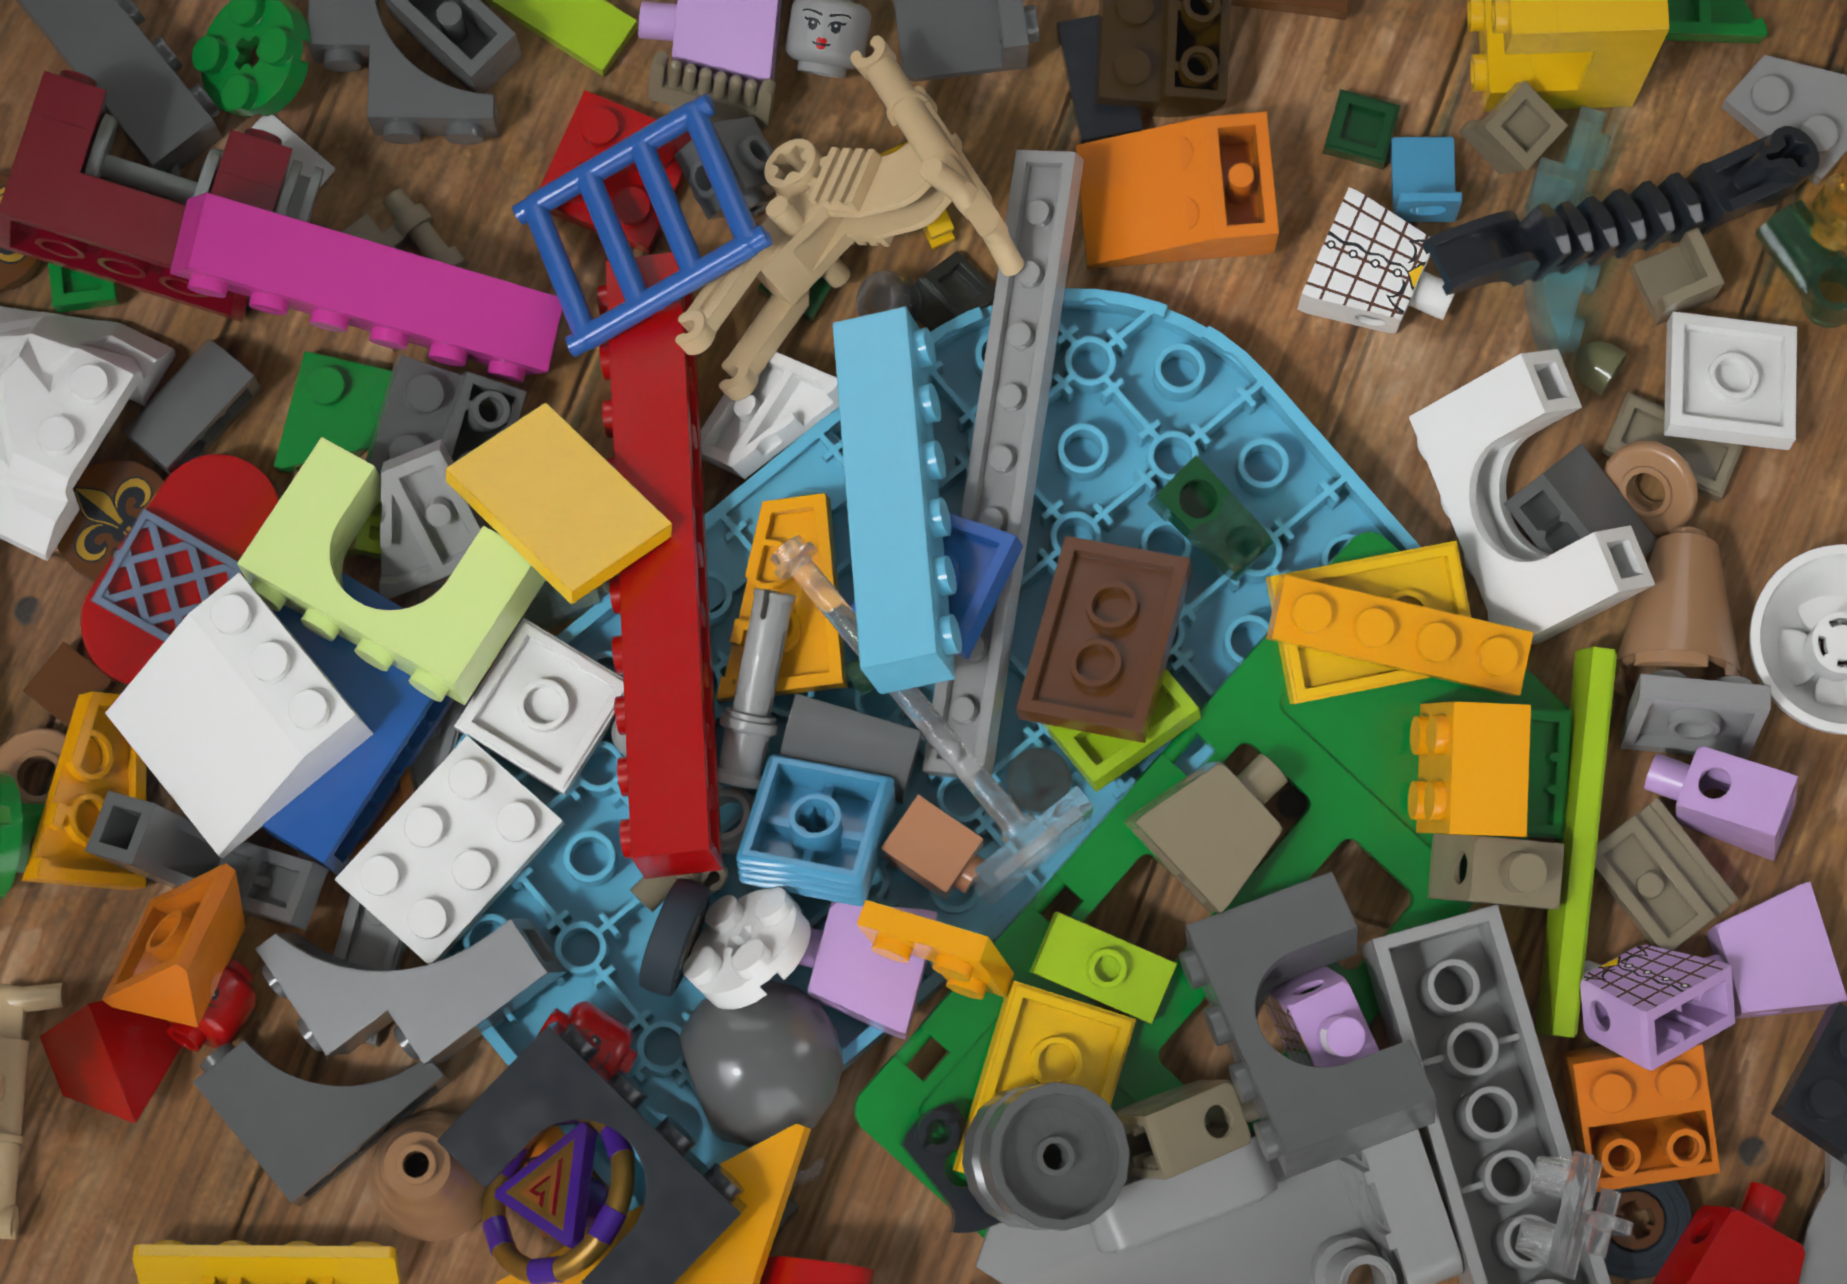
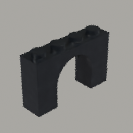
[437,1021,747,1284]

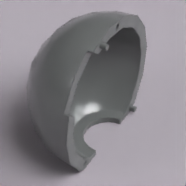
[680,980,844,1147]

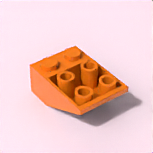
[1076,111,1279,269]

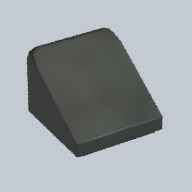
[910,251,995,332]

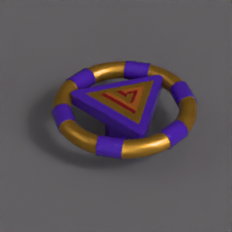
[482,1119,636,1284]

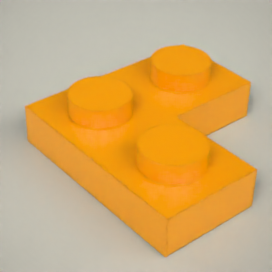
[857,900,1015,1000]

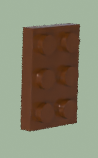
[1016,536,1193,743]

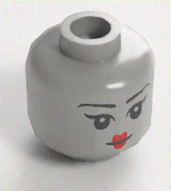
[785,0,871,79]

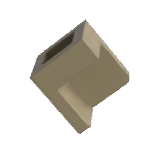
[1459,81,1568,174]
[1629,228,1725,326]

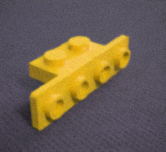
[132,1240,401,1284]

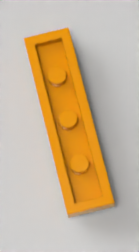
[1266,575,1533,696]

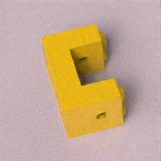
[1467,0,1669,112]

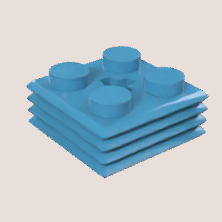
[736,754,896,906]

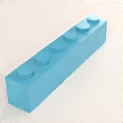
[833,307,962,694]

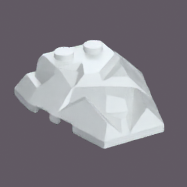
[0,306,176,561]

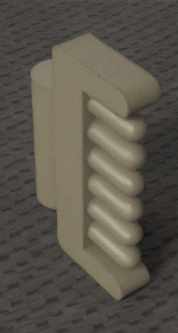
[648,51,776,129]

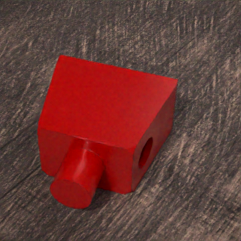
[1652,1182,1805,1284]

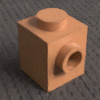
[881,795,987,901]

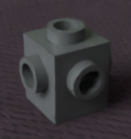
[674,116,775,220]

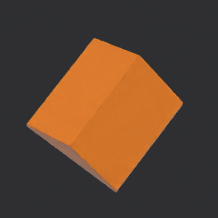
[102,863,246,1027]

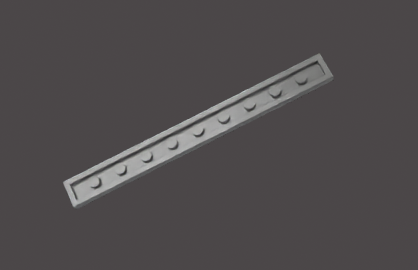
[922,150,1084,781]

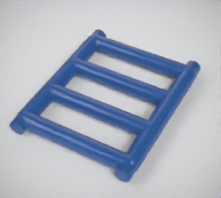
[512,93,773,357]

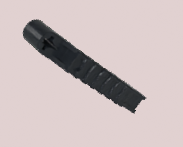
[1422,126,1820,296]

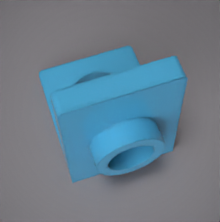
[1390,137,1462,222]

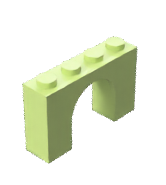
[237,437,546,705]

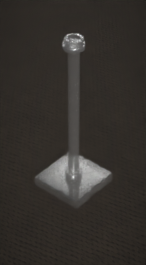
[770,535,1094,906]

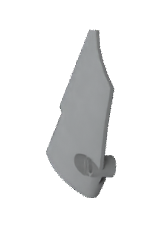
[975,1129,1463,1284]

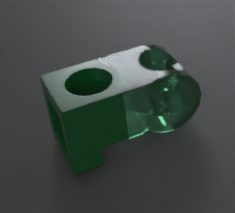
[1147,455,1273,581]

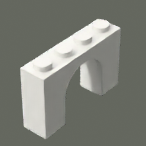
[1409,349,1655,645]

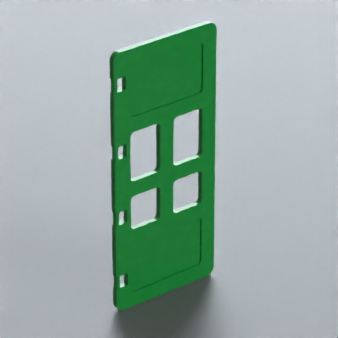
[853,532,1569,1239]

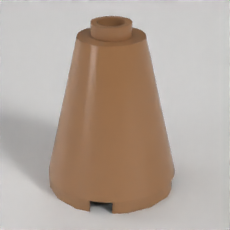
[1614,527,1742,700]
[368,1111,486,1242]

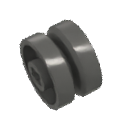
[962,1082,1130,1231]

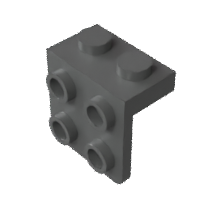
[893,0,1039,82]

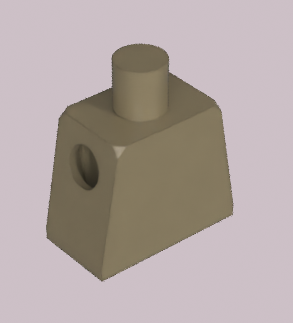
[1124,754,1288,913]
[1427,834,1564,909]
[1113,1080,1260,1180]

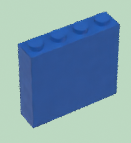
[259,572,454,876]

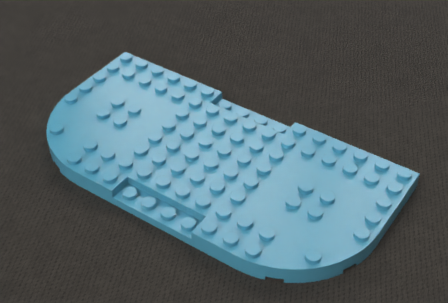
[441,288,1420,1212]

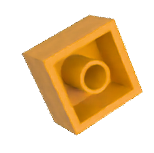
[1408,702,1531,837]

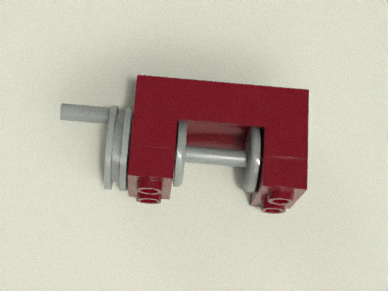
[0,70,324,322]

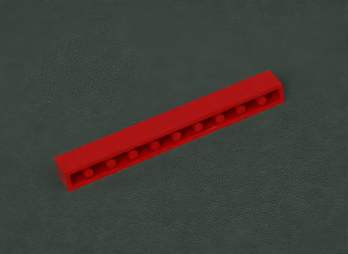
[597,252,723,879]

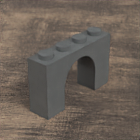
[1179,872,1436,1179]

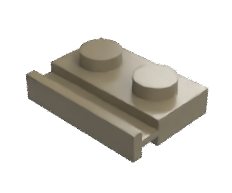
[1594,798,1739,951]

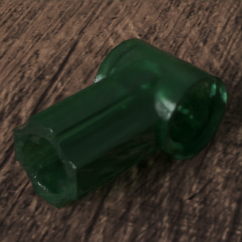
[1755,200,1847,328]

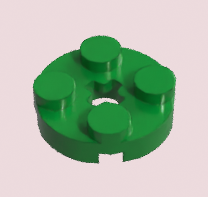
[192,0,311,118]

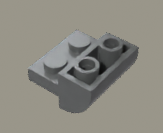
[366,355,527,477]

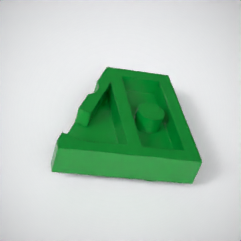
[274,351,392,474]

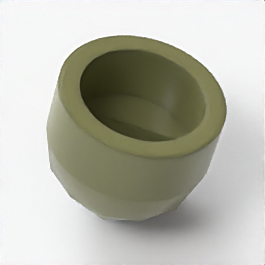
[1574,341,1628,397]

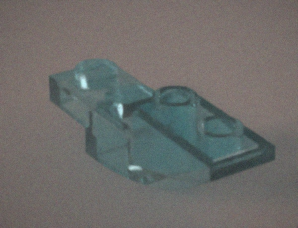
[1523,106,1611,357]

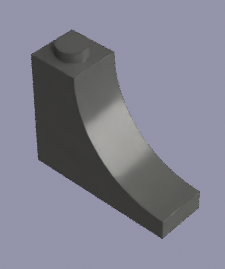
[193,1040,451,1207]

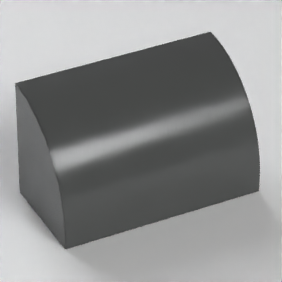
[121,339,263,474]
[1504,444,1657,556]
[780,694,922,805]

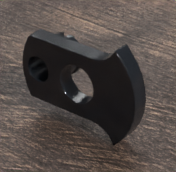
[900,1103,999,1233]

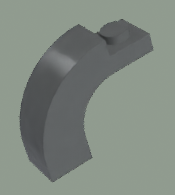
[85,790,329,930]

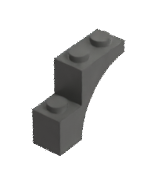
[307,0,500,145]

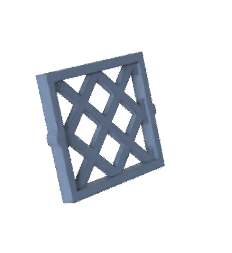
[90,509,242,642]

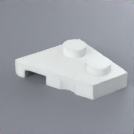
[701,352,839,479]

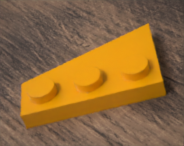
[716,493,848,703]
[22,691,147,890]

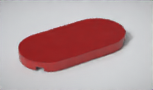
[80,454,279,685]

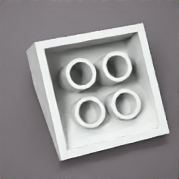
[105,573,373,859]

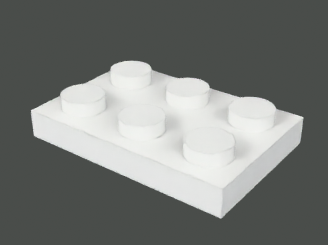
[334,736,565,964]

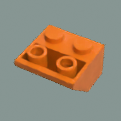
[1560,1043,1720,1193]

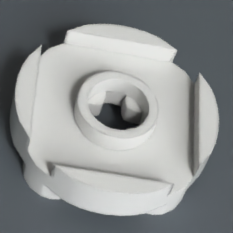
[682,887,811,1010]

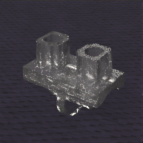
[1515,1151,1634,1280]

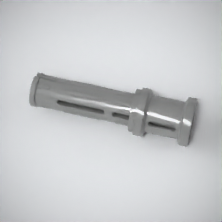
[717,588,796,789]

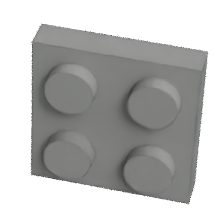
[1620,670,1771,760]

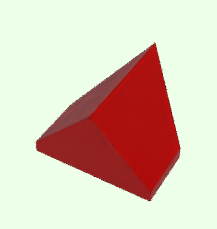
[39,1000,183,1124]

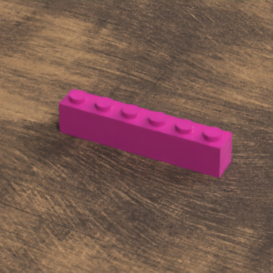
[170,192,562,383]

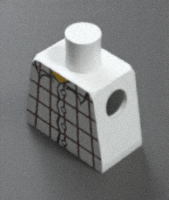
[1297,187,1455,334]

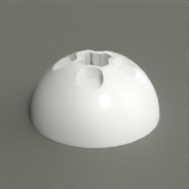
[1749,544,1847,735]

